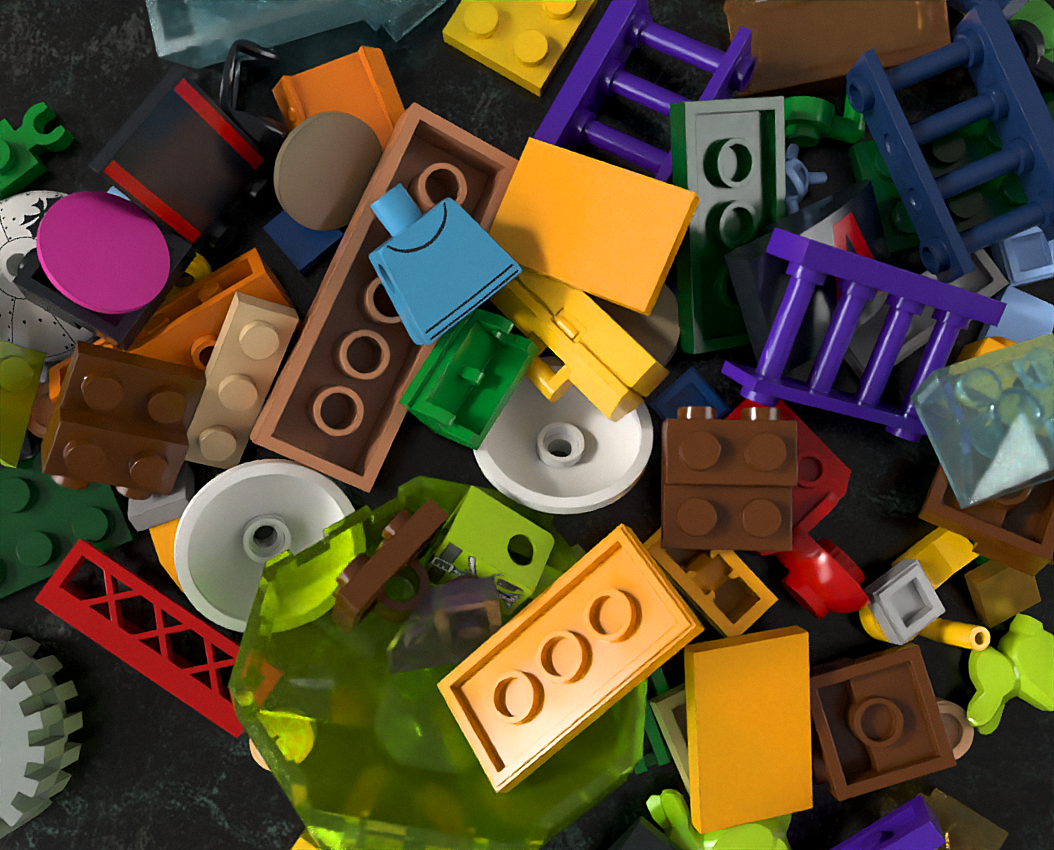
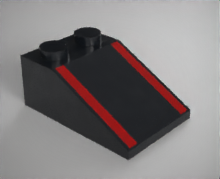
[88,65,275,260]

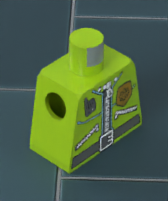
[423,485,564,615]

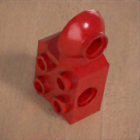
[723,398,871,620]

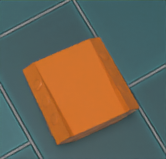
[272,45,405,151]

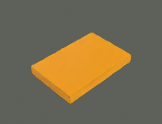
[488,137,700,317]
[684,625,813,834]

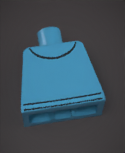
[369,183,523,345]

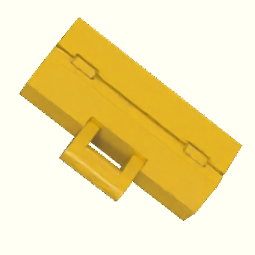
[490,267,670,423]

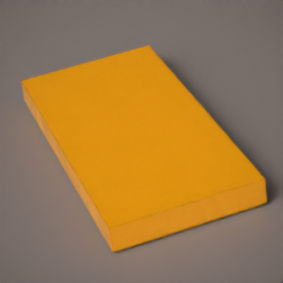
[436,523,705,793]

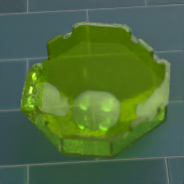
[228,476,648,850]

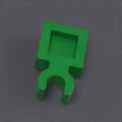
[0,102,74,201]

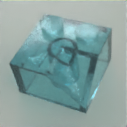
[910,333,1054,509]

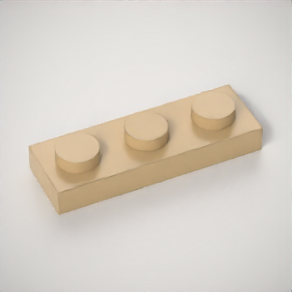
[184,291,299,470]

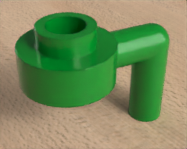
[784,92,866,147]

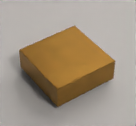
[964,560,1041,629]

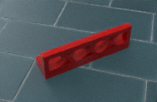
[35,539,283,738]

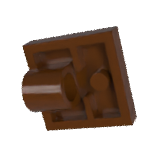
[331,498,449,635]

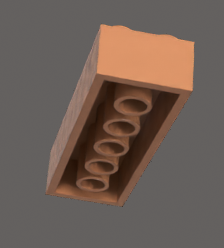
[249,102,519,493]

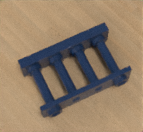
[845,0,1054,284]

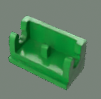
[399,308,540,450]

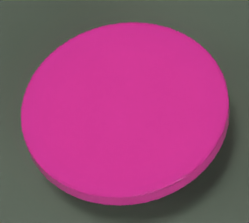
[36,191,170,314]

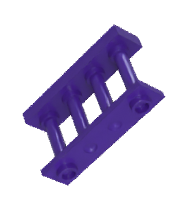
[533,0,757,185]
[721,227,1007,443]

